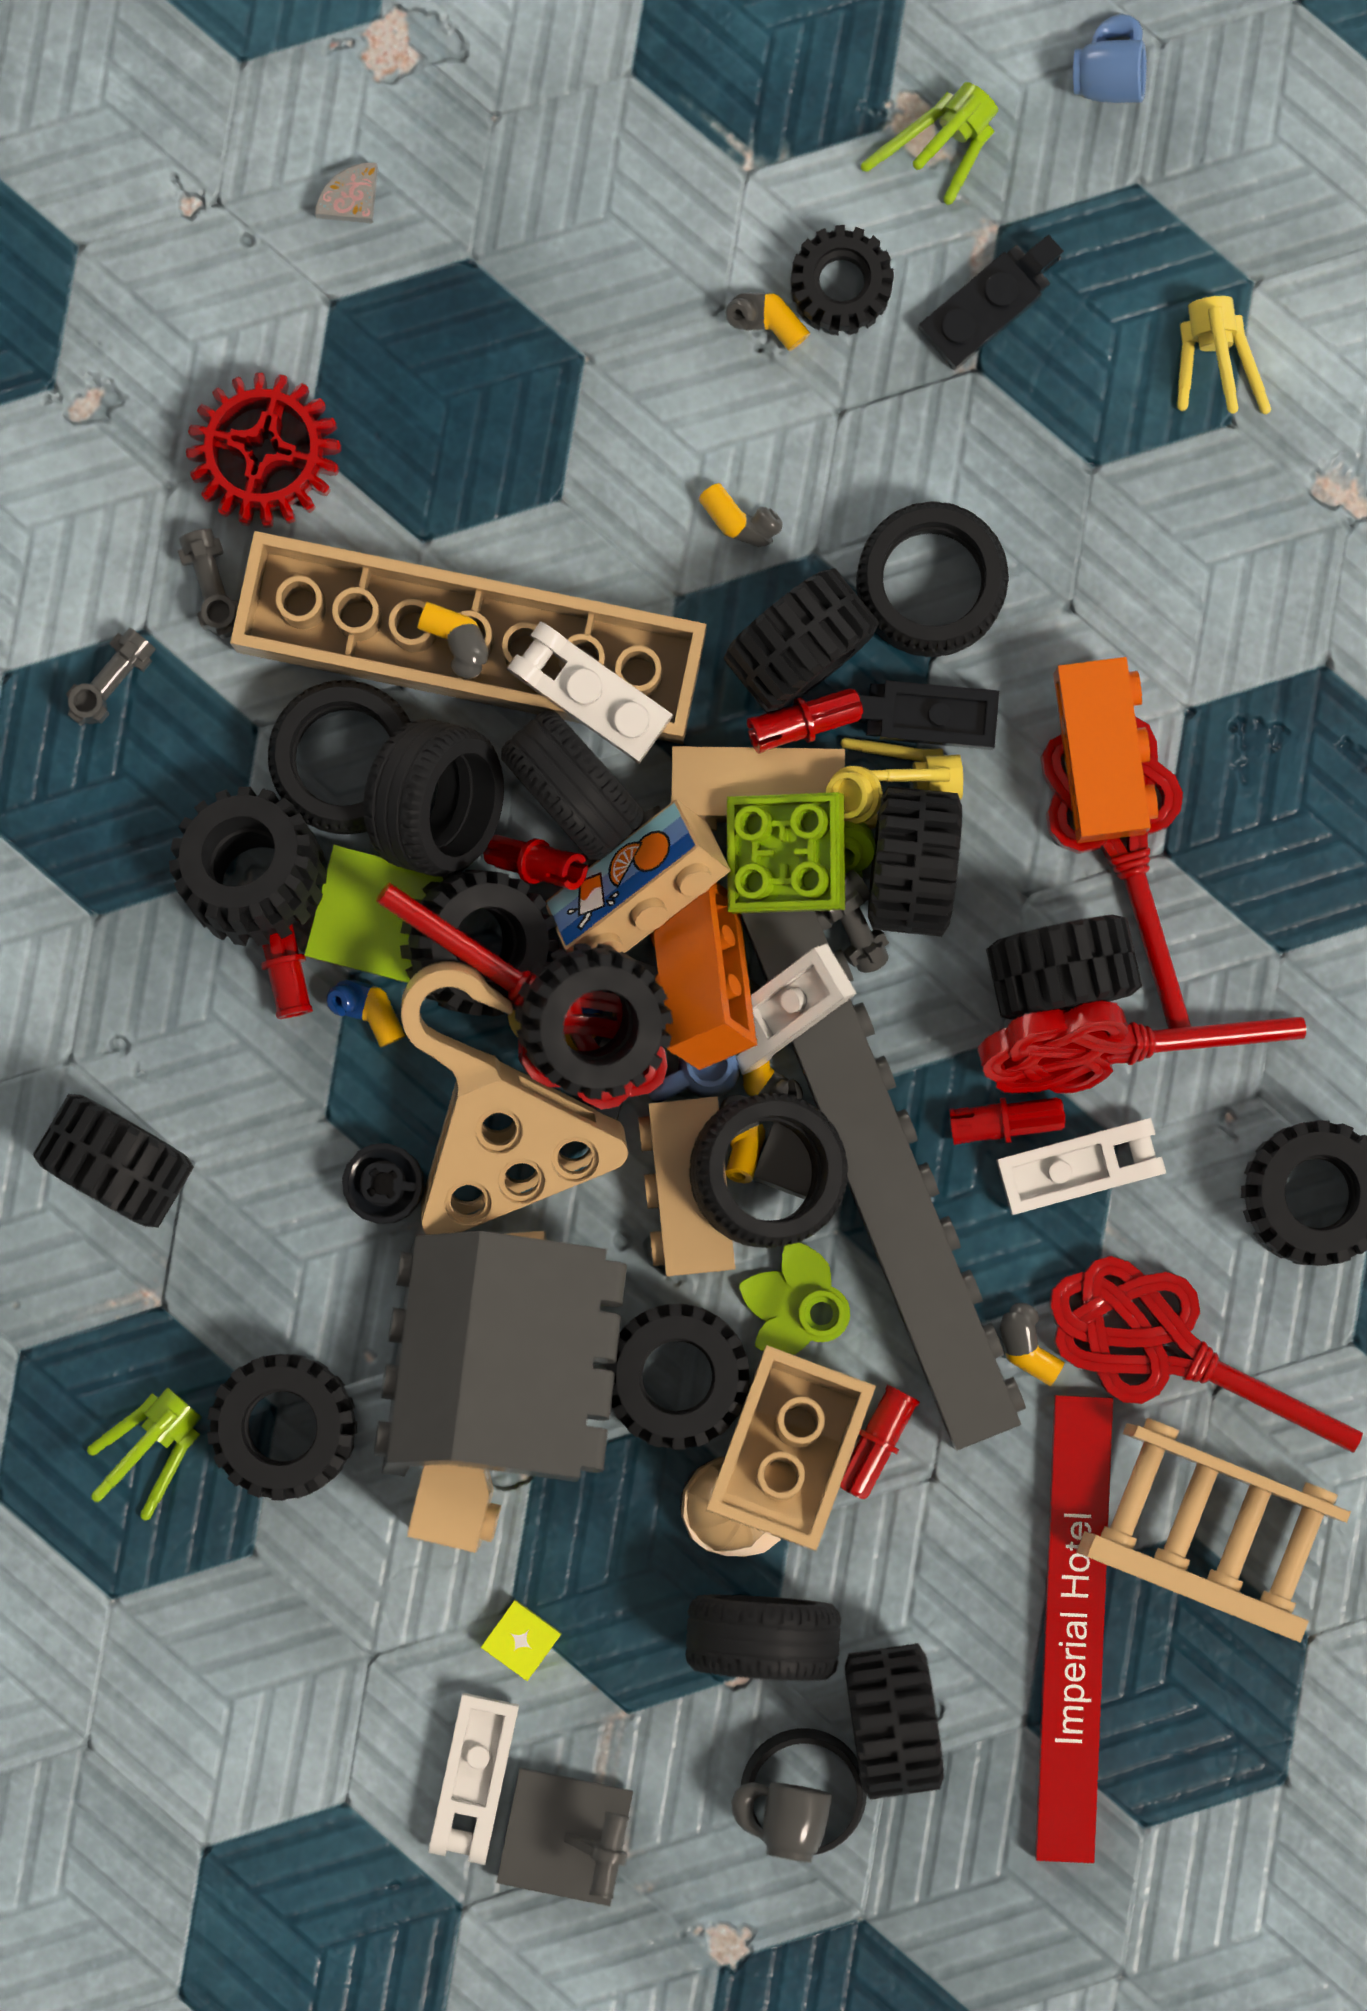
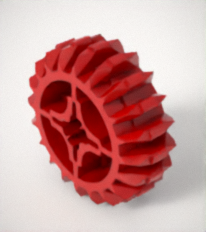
[186,373,341,528]

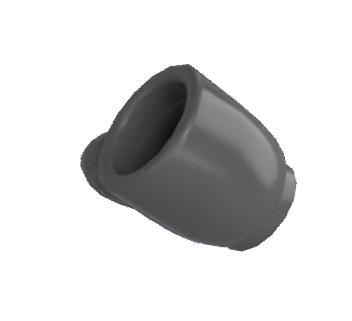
[731,1782,832,1862]

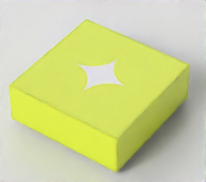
[481,1599,562,1682]

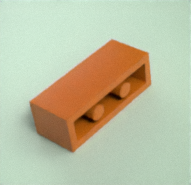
[1053,657,1158,843]
[650,882,757,1070]

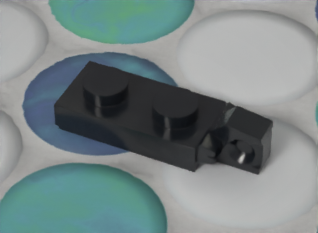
[918,234,1064,371]
[857,680,999,750]

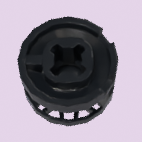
[342,1143,425,1224]

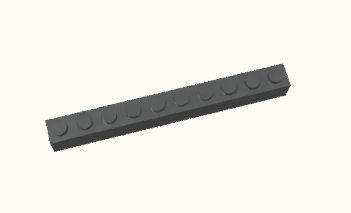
[741,911,1026,1451]

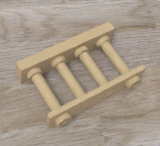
[1076,1418,1351,1643]

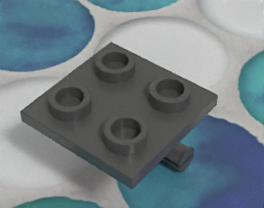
[496,1767,633,1906]

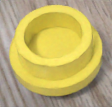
[826,766,883,824]

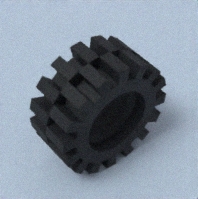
[790,225,894,336]

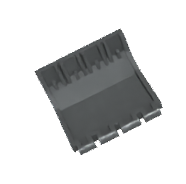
[374,1231,627,1482]

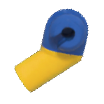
[326,980,405,1048]

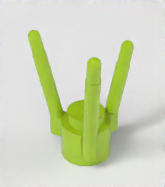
[860,82,999,205]
[87,1387,202,1521]

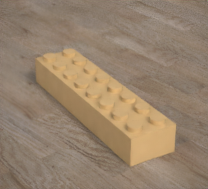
[230,531,707,744]

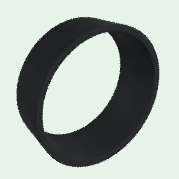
[741,1728,867,1855]

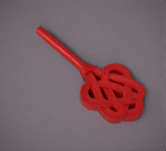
[1040,717,1191,1029]
[376,883,668,1110]
[977,1001,1306,1093]
[1049,1256,1363,1453]

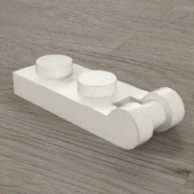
[507,621,673,764]
[736,944,857,1075]
[996,1118,1166,1215]
[428,1693,519,1865]

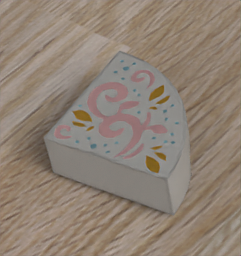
[315,163,378,223]

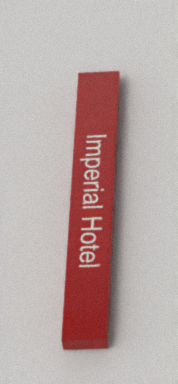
[1035,1395,1113,1863]

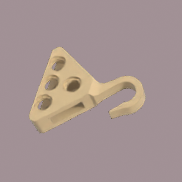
[401,961,628,1235]

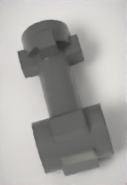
[178,528,239,639]
[66,627,156,726]
[820,870,889,973]

